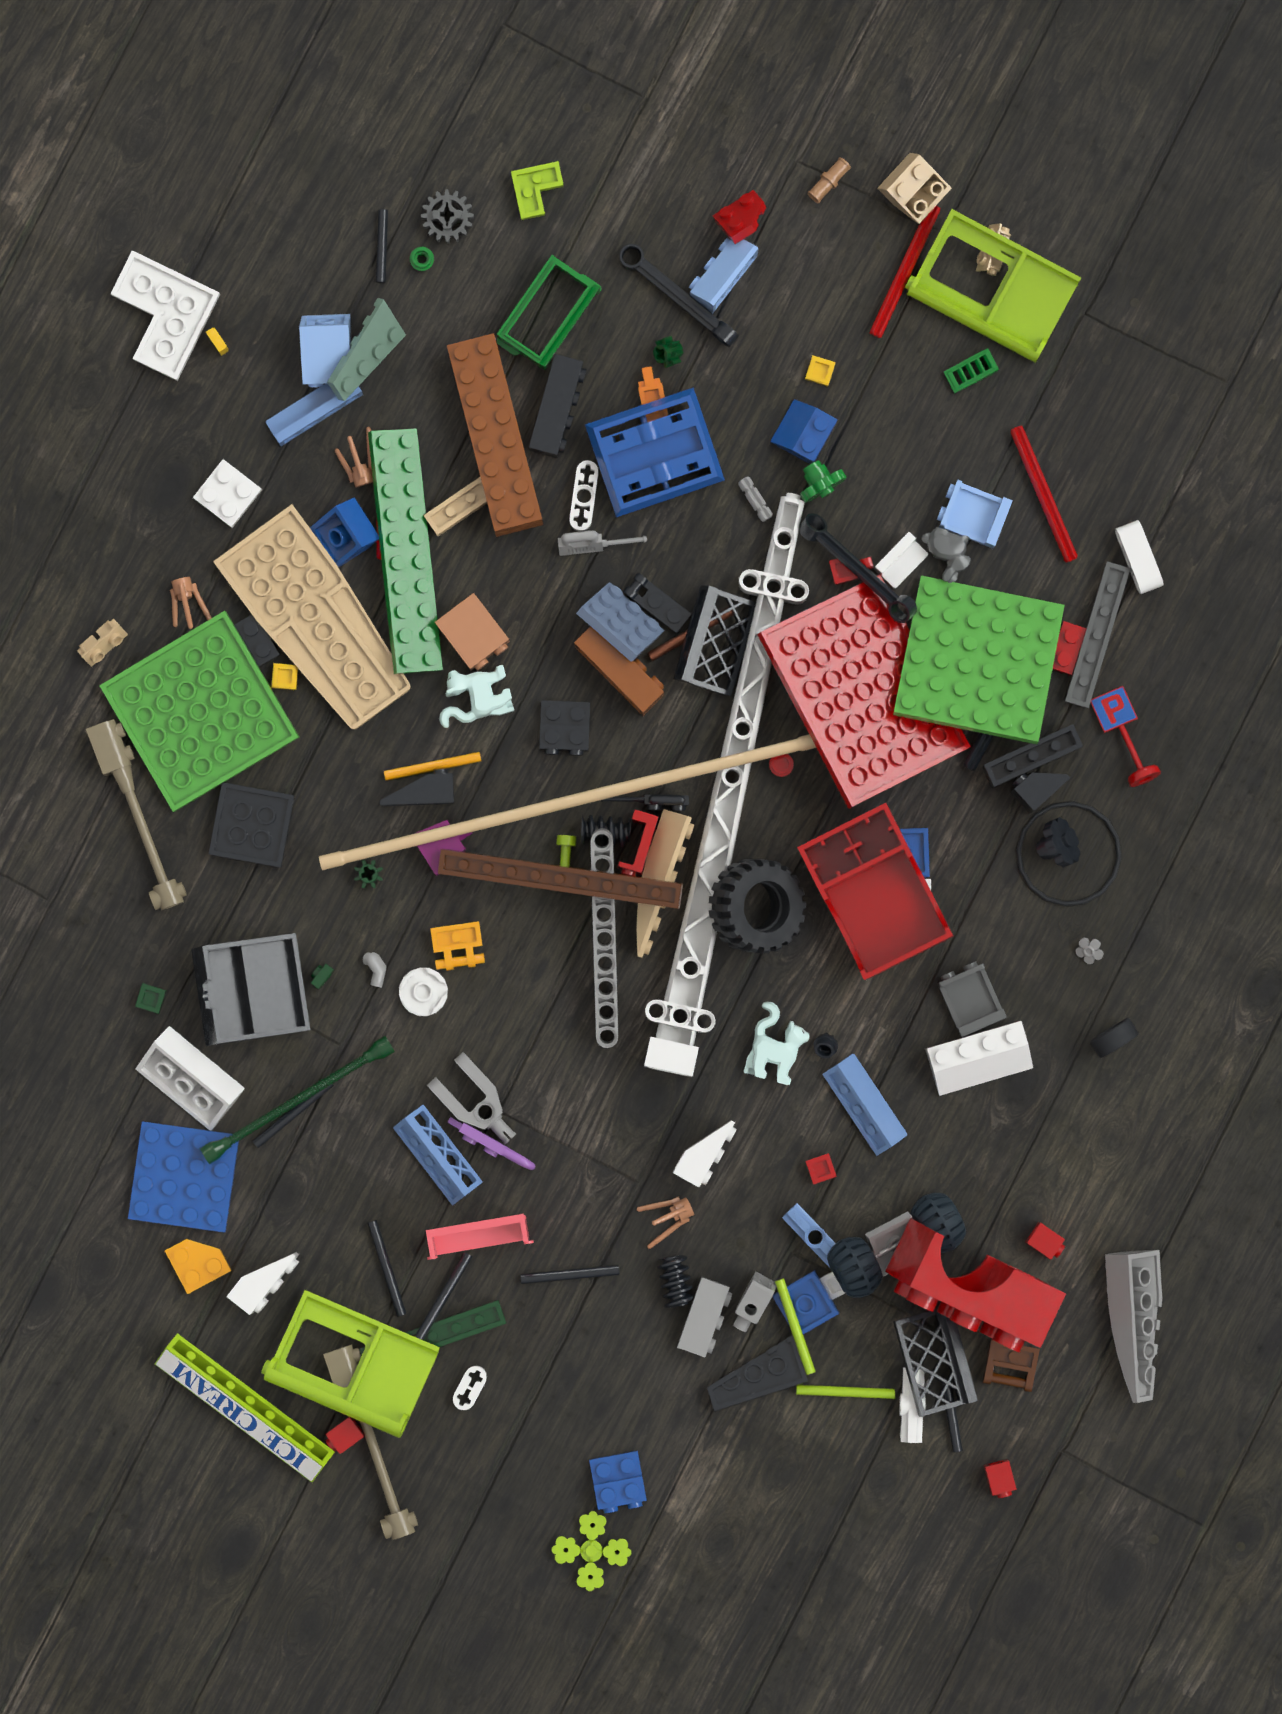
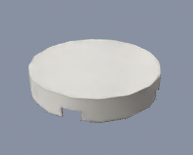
[399,968,448,1016]

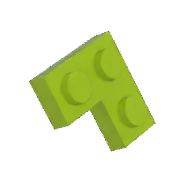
[511,161,564,220]

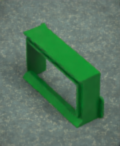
[497,255,601,371]

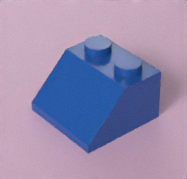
[770,399,837,464]
[310,498,379,568]

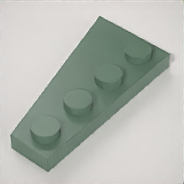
[327,298,406,401]

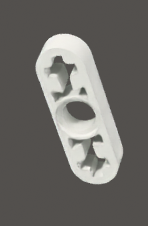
[570,460,598,532]

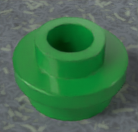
[410,247,434,271]

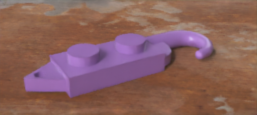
[448,1117,536,1170]

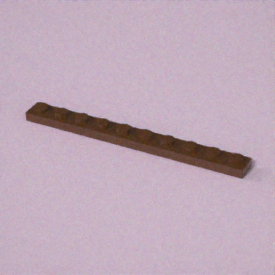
[438,849,683,909]

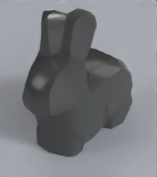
[921,527,972,583]

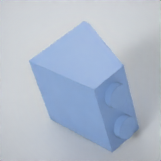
[299,314,351,387]

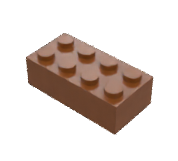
[574,626,664,716]

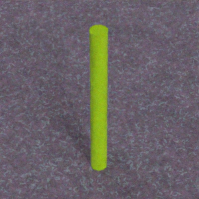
[775,1278,816,1375]
[796,1385,895,1399]

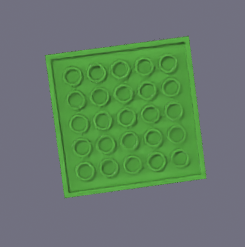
[893,576,1064,744]
[99,611,300,812]

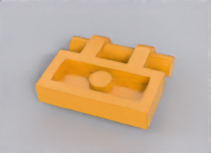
[430,921,485,971]

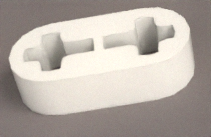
[453,1366,487,1410]

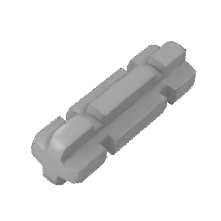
[738,477,773,522]

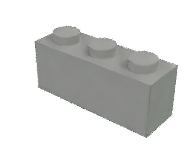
[677,1277,732,1357]

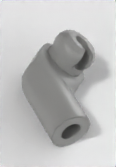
[363,952,386,988]

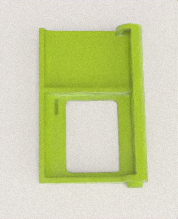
[905,209,1081,363]
[261,1290,440,1438]

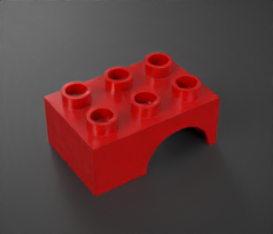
[797,803,954,980]
[885,1218,1066,1353]

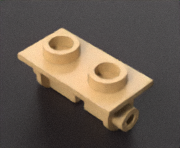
[976,224,1011,276]
[77,618,128,667]

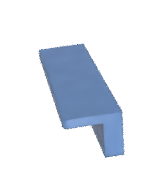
[266,383,363,446]
[822,1054,907,1156]

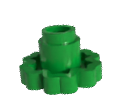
[800,460,847,503]

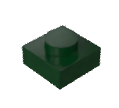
[311,964,335,989]
[135,983,167,1014]

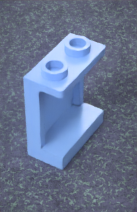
[937,480,1013,548]

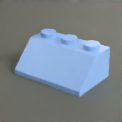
[689,238,758,314]

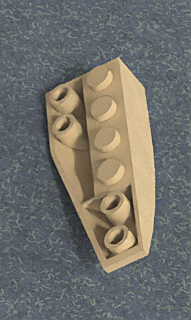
[636,809,694,958]

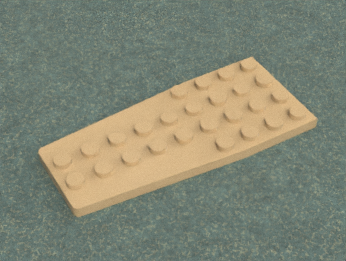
[213,504,411,730]

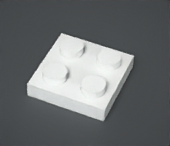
[193,459,262,528]

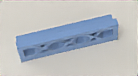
[393,1105,482,1206]

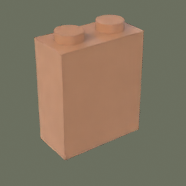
[435,593,510,671]

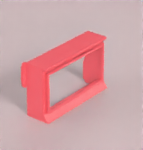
[426,1214,534,1260]

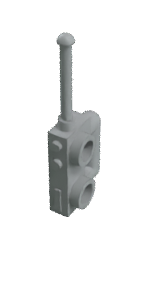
[558,531,647,556]

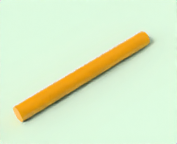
[384,752,481,780]

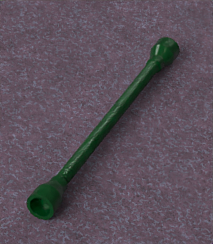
[199,1036,395,1165]

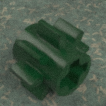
[653,336,683,368]
[354,860,383,889]

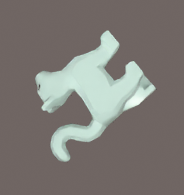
[439,665,514,728]
[744,1002,810,1085]

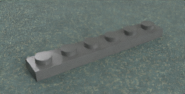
[1064,561,1130,709]

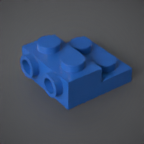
[589,1450,647,1513]

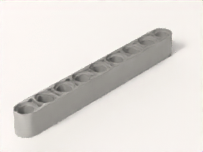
[591,828,618,1048]

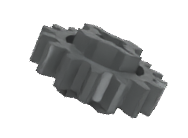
[421,189,474,244]

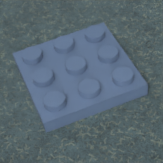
[576,582,664,662]

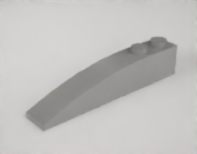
[1105,1250,1162,1403]

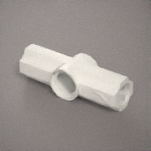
[899,1367,926,1443]

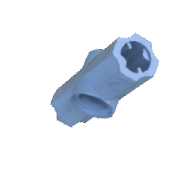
[782,1203,836,1268]

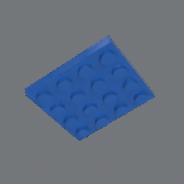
[128,1121,239,1232]

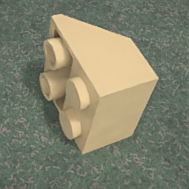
[877,153,952,224]

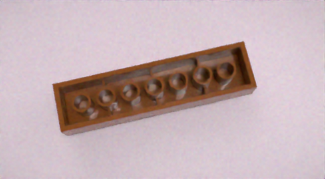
[447,333,543,537]

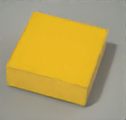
[206,328,228,356]
[805,355,836,387]
[272,663,298,690]

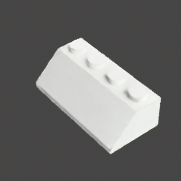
[925,1021,1033,1096]
[136,1026,245,1131]

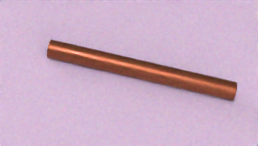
[648,606,733,661]

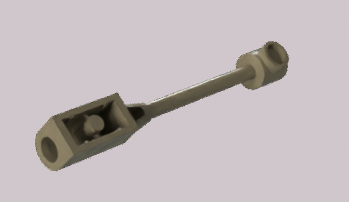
[86,719,187,911]
[323,1344,418,1540]

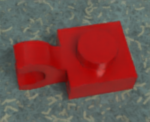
[829,557,874,585]

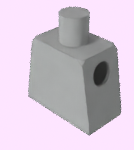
[733,1271,776,1332]

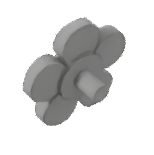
[1076,937,1104,964]

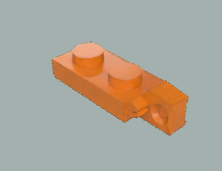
[638,366,668,422]

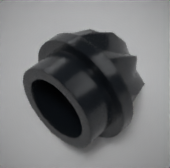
[814,1033,838,1058]

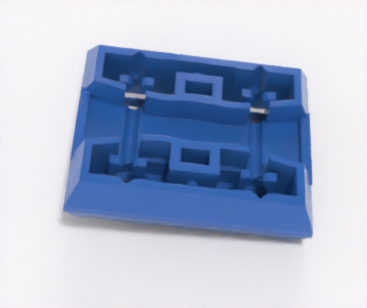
[585,388,725,517]

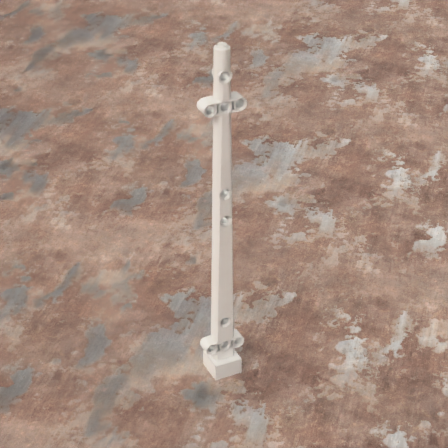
[644,493,809,1077]

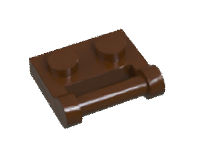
[983,1339,1040,1392]

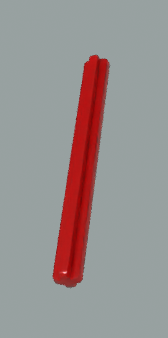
[870,205,940,338]
[1011,426,1077,562]

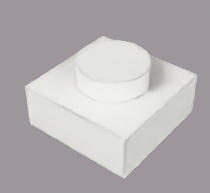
[820,1272,845,1300]

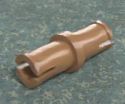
[808,157,851,203]

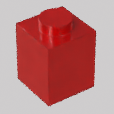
[1025,1222,1065,1260]
[325,1417,365,1454]
[983,1459,1017,1498]

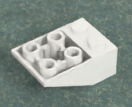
[673,1121,737,1187]
[227,1252,299,1315]

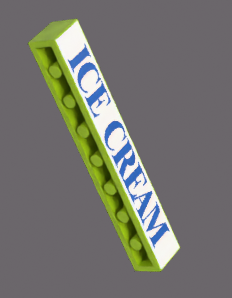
[155,1333,335,1482]

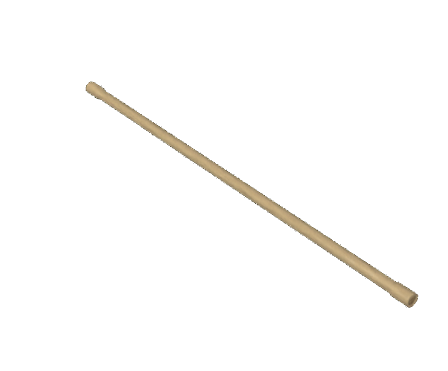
[319,734,816,870]

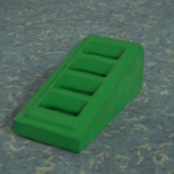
[943,348,999,394]

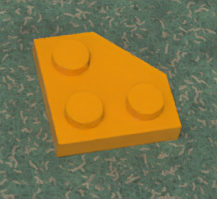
[165,1239,232,1294]

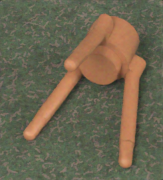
[335,427,373,487]
[170,577,211,629]
[637,1196,694,1249]

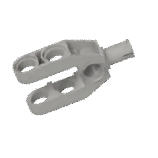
[427,1052,516,1145]

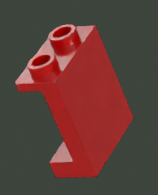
[618,810,658,877]

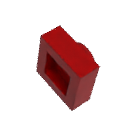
[805,1153,837,1185]

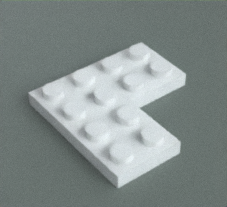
[111,251,220,381]

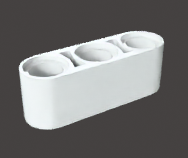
[1115,520,1164,594]

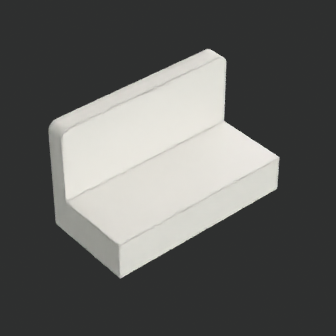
[874,532,928,588]

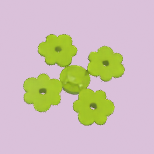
[552,1511,631,1591]

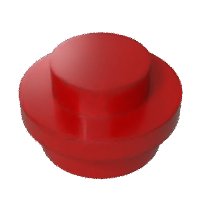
[769,754,794,777]

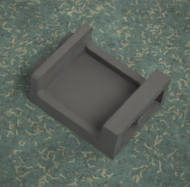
[937,961,1007,1037]

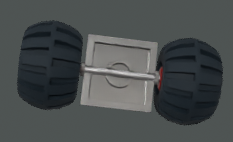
[827,1193,966,1298]

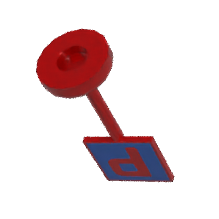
[1090,686,1161,787]

